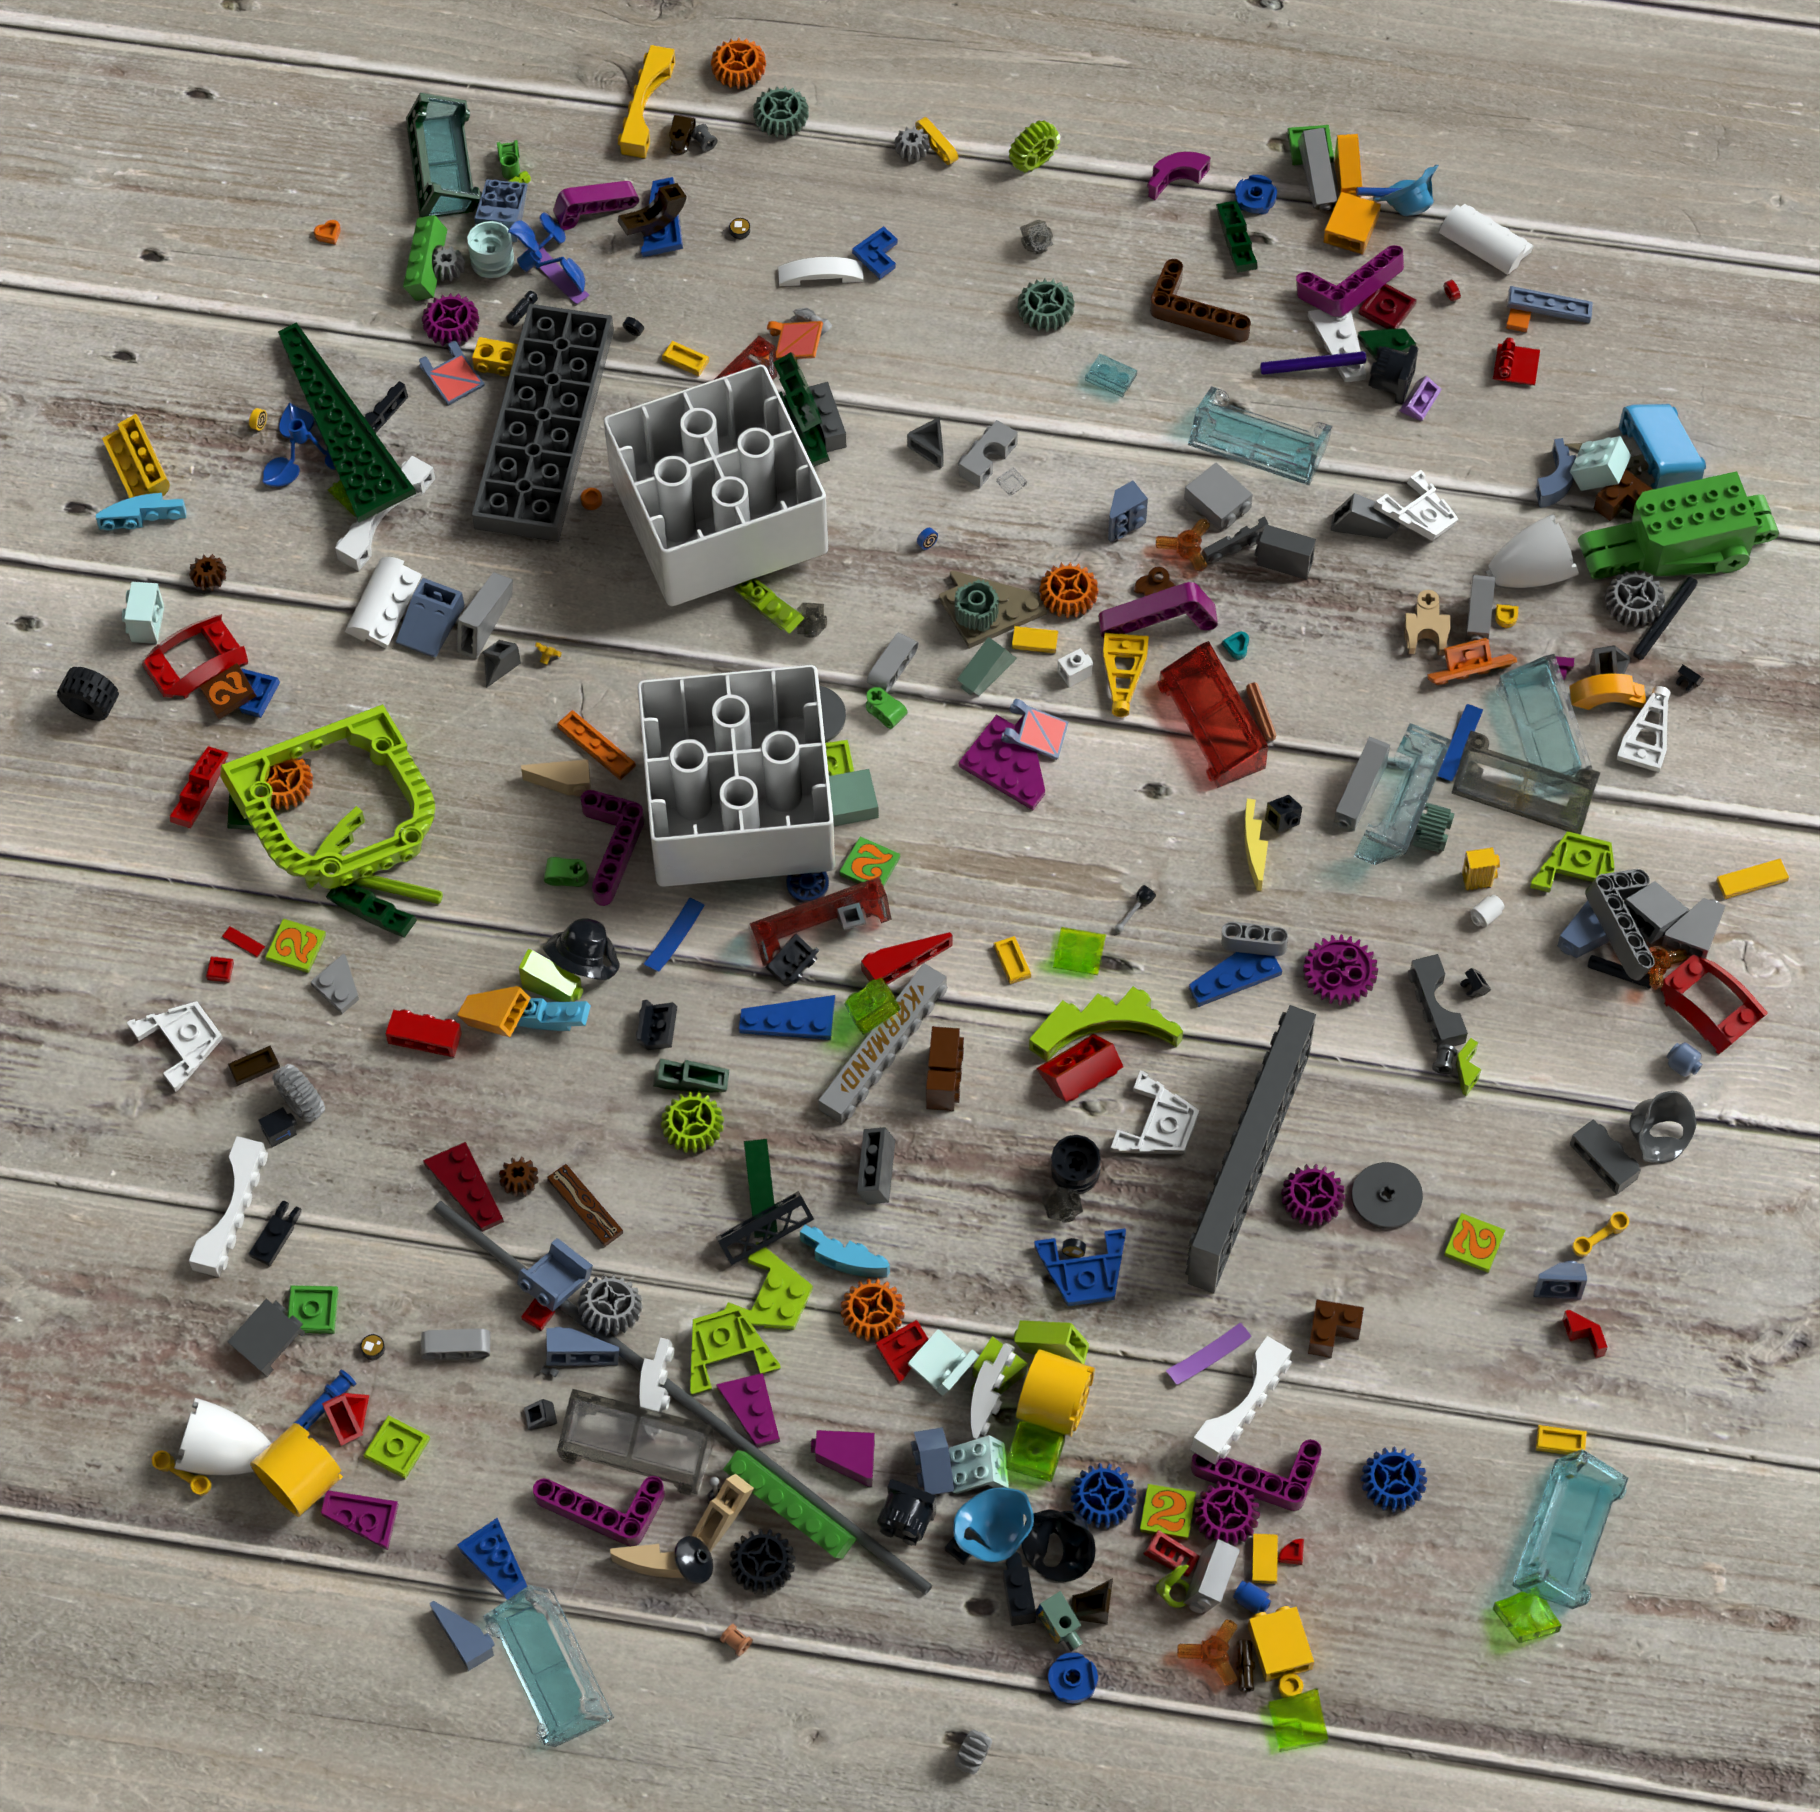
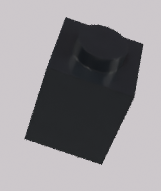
[258,1107,298,1148]

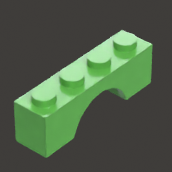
[403,215,448,301]

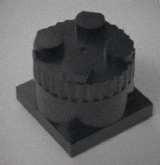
[1368,345,1419,405]
[877,1479,936,1546]

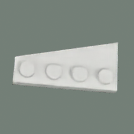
[1308,310,1366,382]

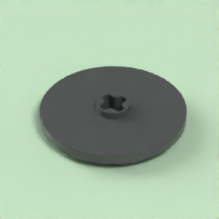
[819,686,846,743]
[1352,1162,1423,1229]

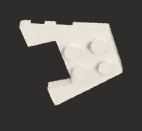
[1373,470,1458,541]
[127,1001,223,1092]
[1110,1070,1199,1154]

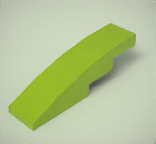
[305,806,365,889]

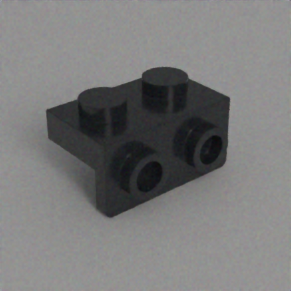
[765,934,820,986]
[636,1000,678,1050]

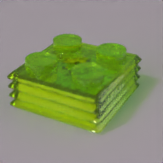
[844,978,901,1035]
[1006,1421,1065,1482]

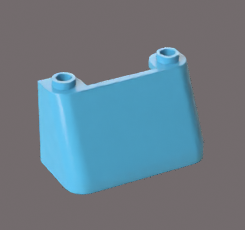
[1619,404,1706,490]

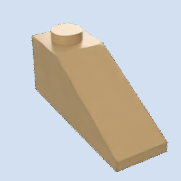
[521,759,591,796]

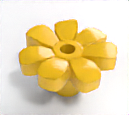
[535,642,562,665]

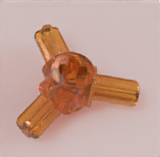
[1155,519,1210,572]
[1647,946,1688,990]
[1177,1619,1238,1686]

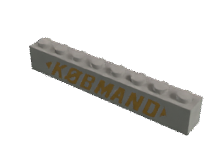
[818,963,948,1124]

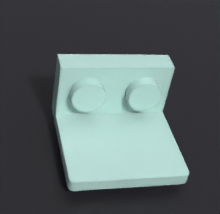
[908,1329,979,1396]
[949,1435,1009,1494]

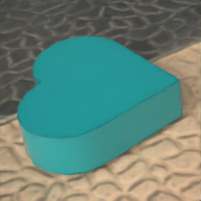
[1222,631,1249,660]

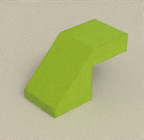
[1456,1038,1481,1096]

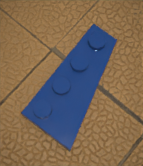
[641,177,683,257]
[1189,939,1282,1007]
[739,995,835,1040]
[457,1518,527,1600]

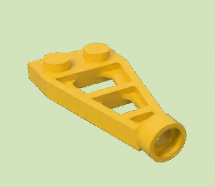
[1103,633,1149,717]

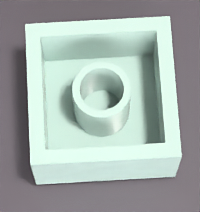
[1570,436,1631,491]
[122,582,165,644]

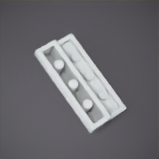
[1439,204,1533,275]
[345,557,422,648]

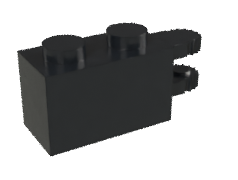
[1003,1552,1036,1626]

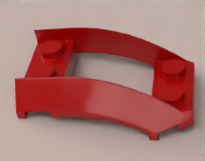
[142,614,248,699]
[1660,954,1768,1055]

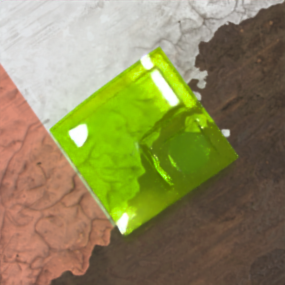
[1493,1582,1562,1643]
[1268,1688,1329,1752]

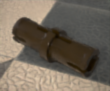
[1235,1639,1255,1692]

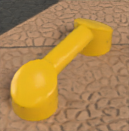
[1572,1211,1629,1257]
[152,1450,212,1496]

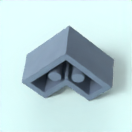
[911,1427,954,1494]

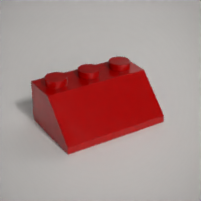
[1037,1034,1124,1102]

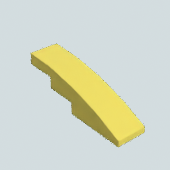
[1244,798,1268,891]

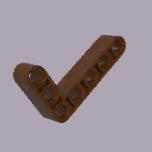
[1150,259,1251,342]

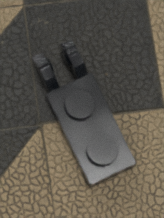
[364,381,408,433]
[249,1201,302,1266]

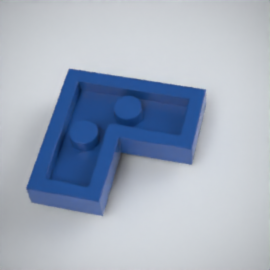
[852,226,898,279]

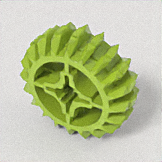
[1009,120,1060,173]
[661,1091,724,1154]

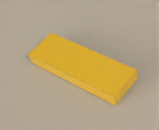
[1716,858,1789,899]

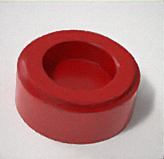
[1443,279,1461,302]

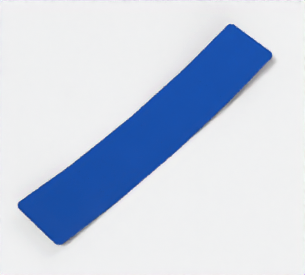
[1436,704,1483,781]
[644,897,705,972]

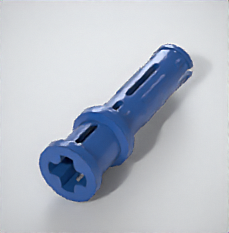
[294,1369,357,1430]

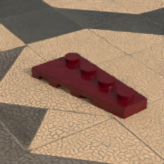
[423,1142,504,1232]

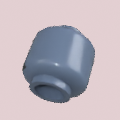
[1666,1042,1703,1077]

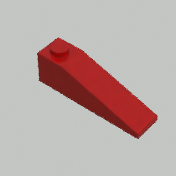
[861,932,953,991]

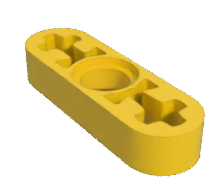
[915,117,959,165]

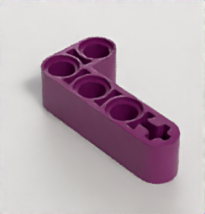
[553,181,640,230]

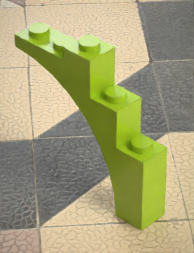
[1029,986,1183,1062]

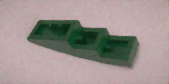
[1216,201,1258,273]
[773,352,822,433]
[326,884,417,938]
[744,1139,778,1238]

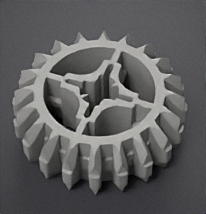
[1605,570,1665,627]
[272,1064,325,1123]
[578,1274,642,1336]

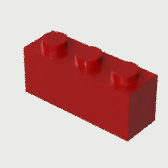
[385,1009,462,1058]

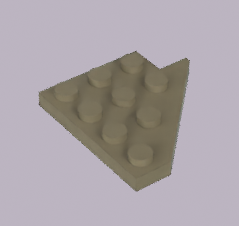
[939,570,1047,649]

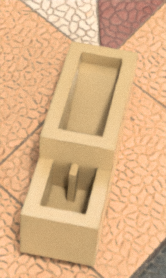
[692,1474,754,1552]
[610,1544,684,1578]

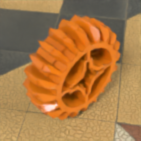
[711,37,766,90]
[1039,562,1099,619]
[258,758,313,811]
[841,1278,905,1342]

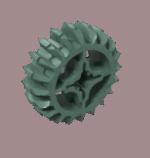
[753,86,809,138]
[1017,278,1075,332]

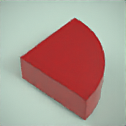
[1278,1539,1304,1565]

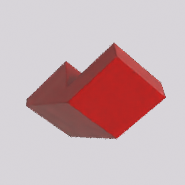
[1562,1310,1608,1358]

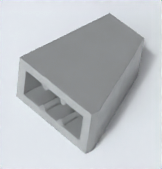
[1465,575,1496,643]
[1661,898,1725,959]

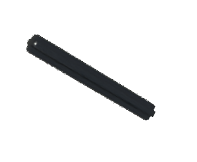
[1633,576,1698,660]

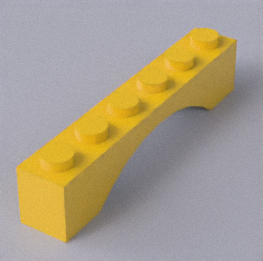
[618,45,676,158]

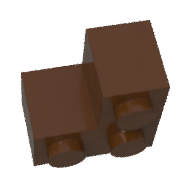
[1594,469,1653,521]
[1308,1299,1364,1358]

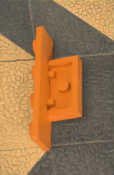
[1427,638,1517,685]

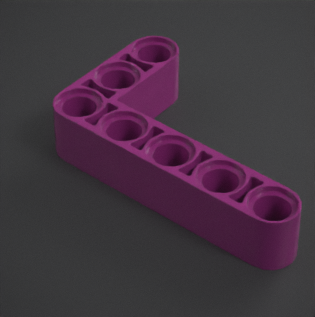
[1296,245,1404,317]
[1098,582,1218,638]
[580,790,644,906]
[1191,1439,1322,1511]
[533,1476,665,1547]

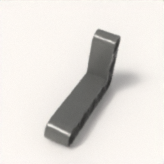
[1585,869,1655,980]

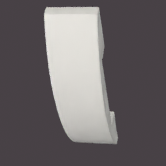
[778,257,863,287]

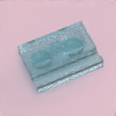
[1085,354,1137,398]

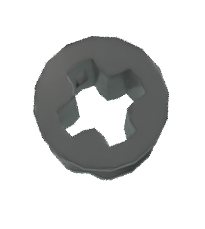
[691,124,718,152]
[1432,1044,1457,1074]

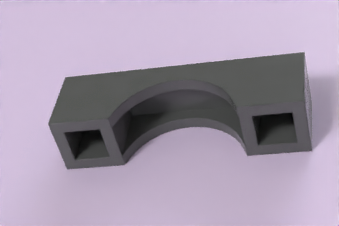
[1408,954,1468,1046]

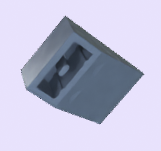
[475,179,528,242]
[396,578,465,658]

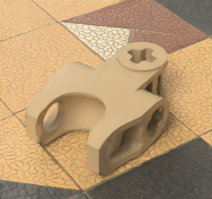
[1404,590,1450,656]

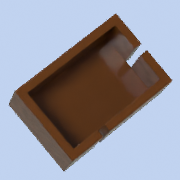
[926,1026,964,1111]

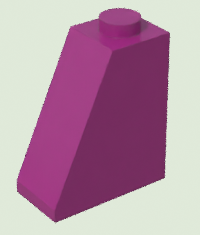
[811,1430,875,1487]

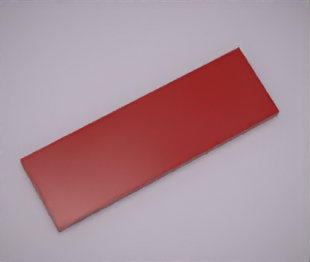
[222,926,265,957]

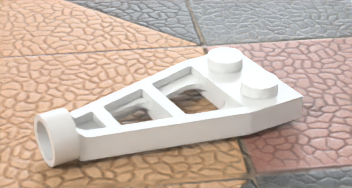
[1616,686,1670,773]

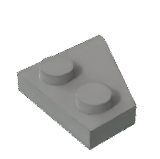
[311,954,359,1014]

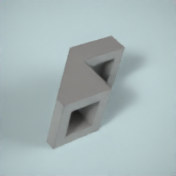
[831,891,866,930]

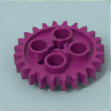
[1303,934,1378,1006]

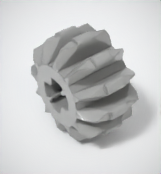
[895,126,930,162]
[432,246,465,282]
[955,1729,992,1775]

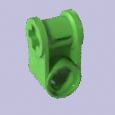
[497,140,520,180]
[866,687,908,729]
[544,857,589,887]

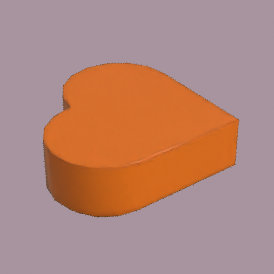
[314,220,341,245]

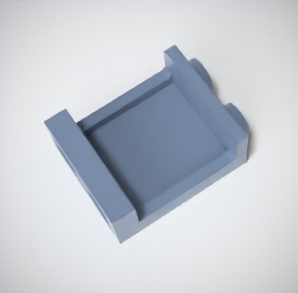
[517,1238,593,1312]

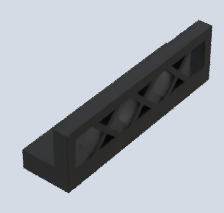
[716,1191,814,1266]

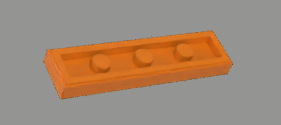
[557,710,636,780]

